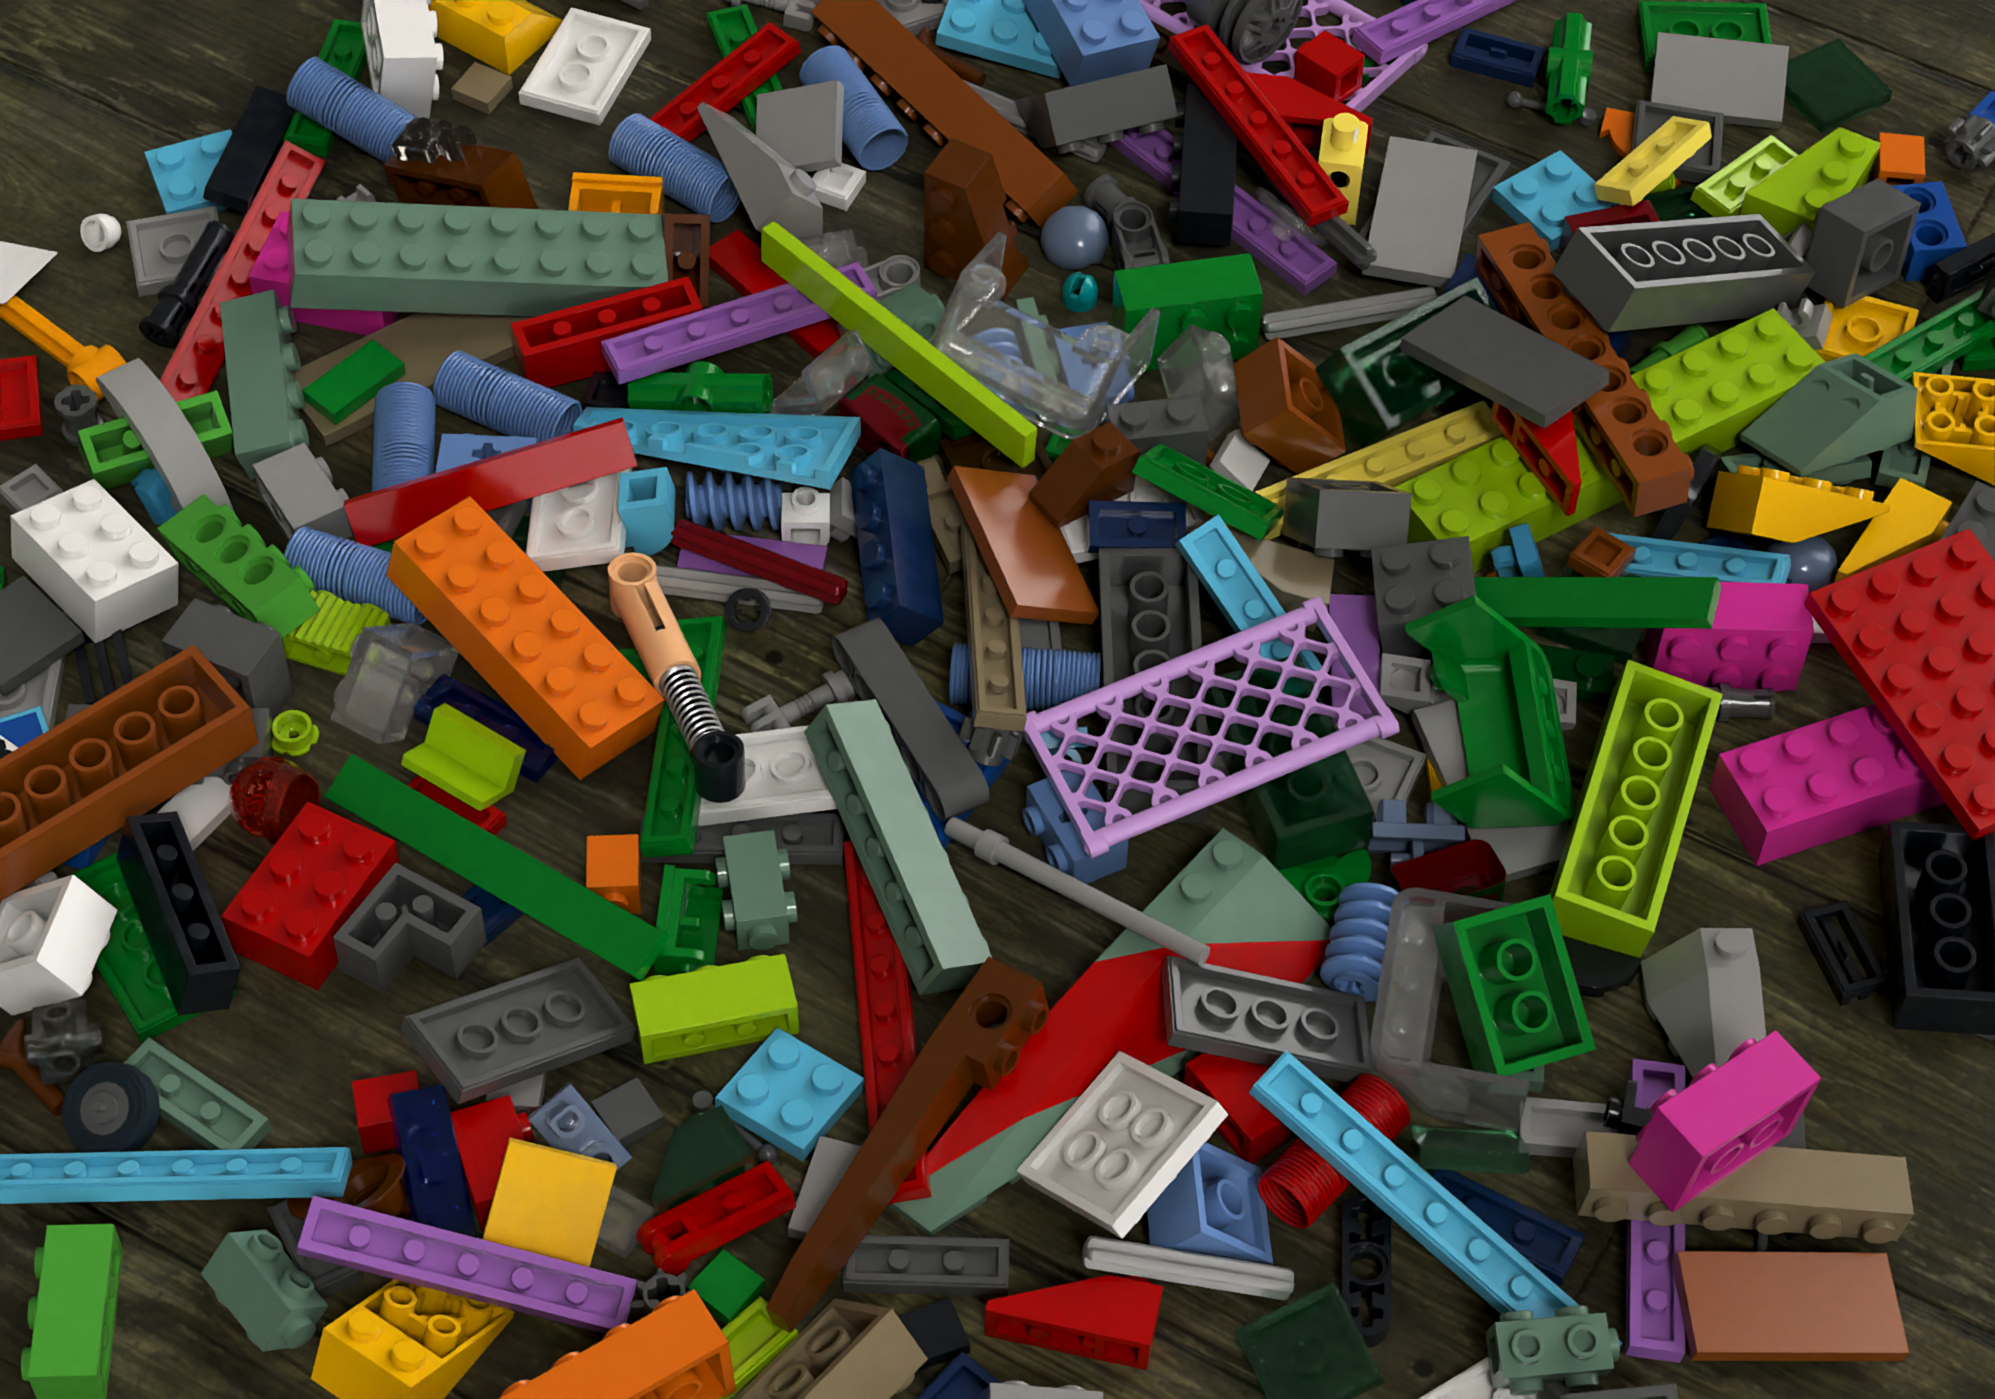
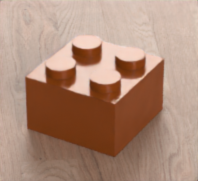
[1233,337,1346,475]

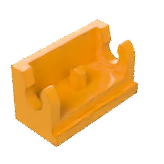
[568,172,665,214]

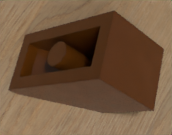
[656,213,710,307]
[1029,422,1140,529]

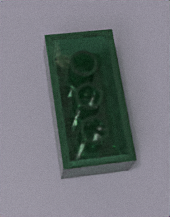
[1315,277,1499,449]
[1205,654,1374,871]

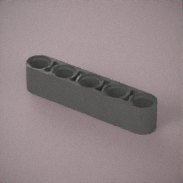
[831,617,990,822]

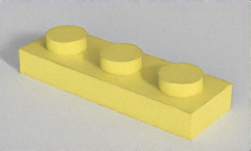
[1594,116,1712,206]

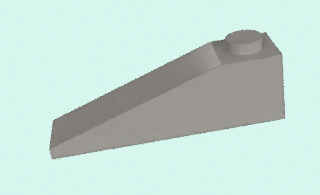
[697,102,823,256]
[1640,928,1766,1078]

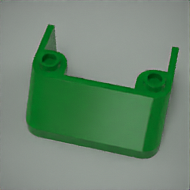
[1405,595,1575,829]

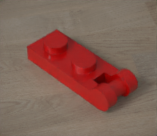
[636,1160,796,1277]

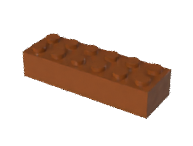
[0,644,259,901]

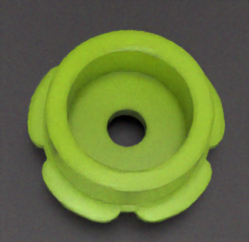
[272,710,319,757]

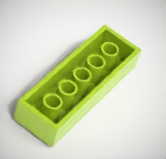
[1549,659,1723,958]

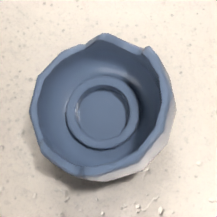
[1040,206,1110,270]
[1765,535,1838,593]

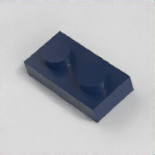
[1087,500,1186,553]

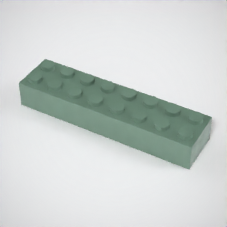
[287,198,668,317]

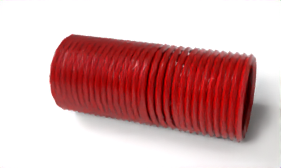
[1257,1074,1411,1229]

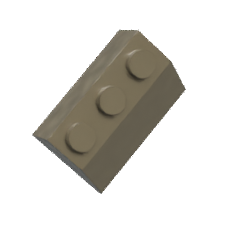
[734,1298,928,1399]

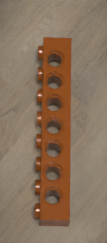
[1475,222,1694,517]

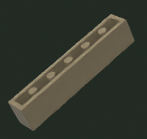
[1573,1131,1914,1244]

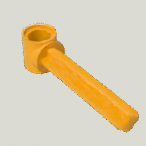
[0,295,126,402]

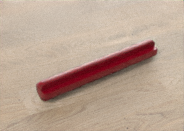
[671,519,848,606]

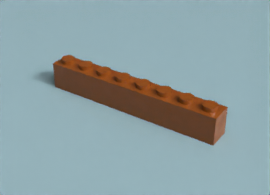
[811,0,1079,230]

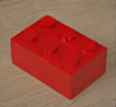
[221,801,400,991]

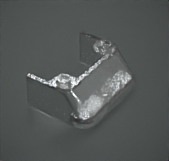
[930,232,1161,439]
[1368,888,1530,1133]

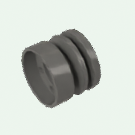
[1186,0,1303,64]

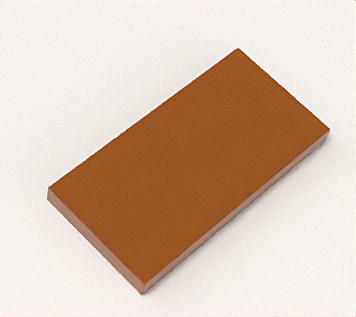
[947,466,1100,625]
[1672,1251,1909,1361]

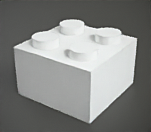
[0,875,118,1016]

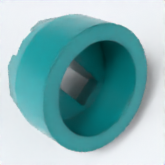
[1061,272,1098,312]

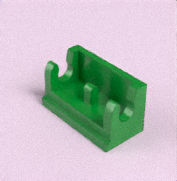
[654,865,724,976]

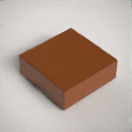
[1567,526,1636,577]

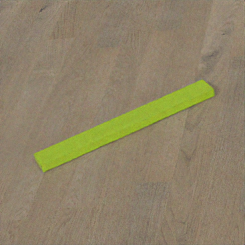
[761,221,1037,468]

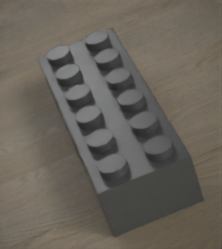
[1552,214,1816,332]
[1097,548,1208,823]

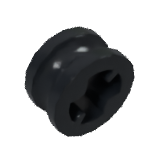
[725,588,772,632]

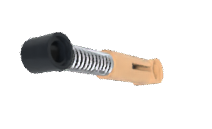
[608,552,746,803]

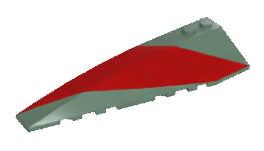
[889,828,1331,1237]

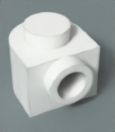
[781,487,830,546]

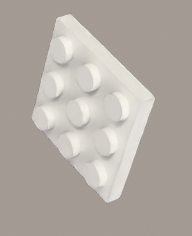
[1016,1051,1228,1239]

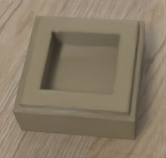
[451,62,513,115]

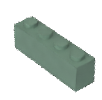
[220,289,309,480]

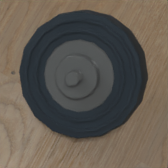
[62,1061,160,1153]

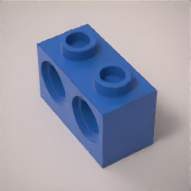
[1891,181,1967,282]

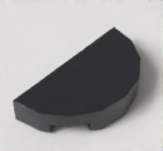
[1563,936,1642,998]

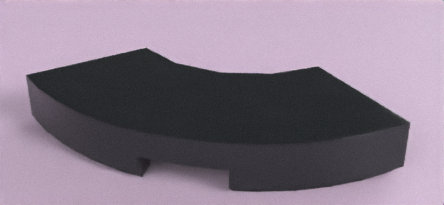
[1651,443,1722,540]

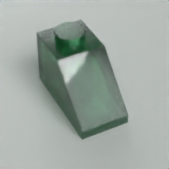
[652,1105,754,1217]

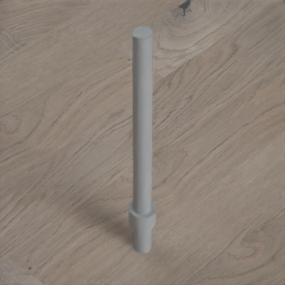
[944,817,1210,966]

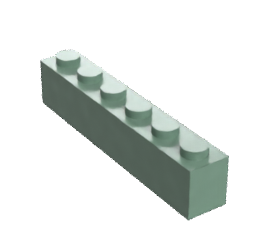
[804,699,992,995]

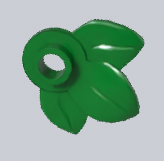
[1272,835,1371,922]

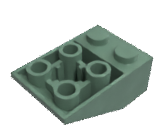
[1740,353,1917,477]

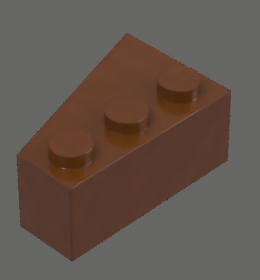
[383,133,539,209]
[924,138,1029,301]

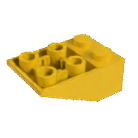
[1912,372,1995,486]
[1706,465,1891,543]
[311,1279,514,1399]

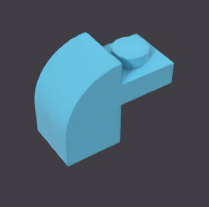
[618,467,676,556]

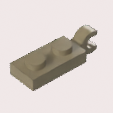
[916,457,964,574]

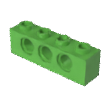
[157,494,320,639]

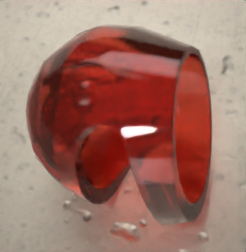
[228,756,320,845]

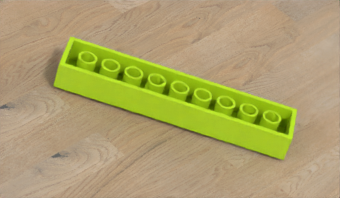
[1394,308,1826,572]

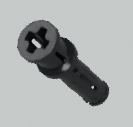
[139,220,234,348]

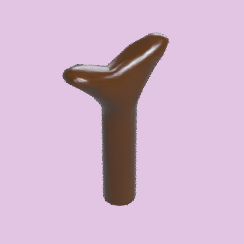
[917,26,986,87]
[0,1019,65,1116]

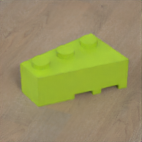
[1740,127,1881,248]

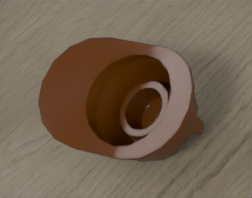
[287,1153,412,1220]

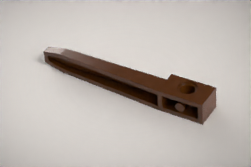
[766,956,1049,1333]

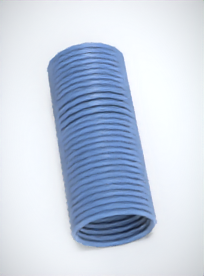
[799,46,908,171]
[286,56,427,163]
[608,113,741,223]
[433,350,583,443]
[371,381,436,492]
[284,526,427,626]
[949,642,1102,715]

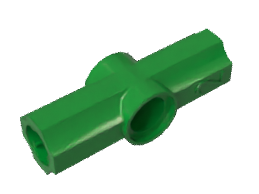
[1545,12,1593,124]
[627,361,773,414]

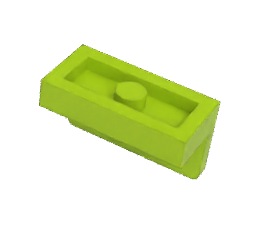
[401,703,526,811]

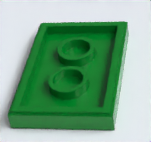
[1637,1,1772,72]
[1132,443,1285,541]

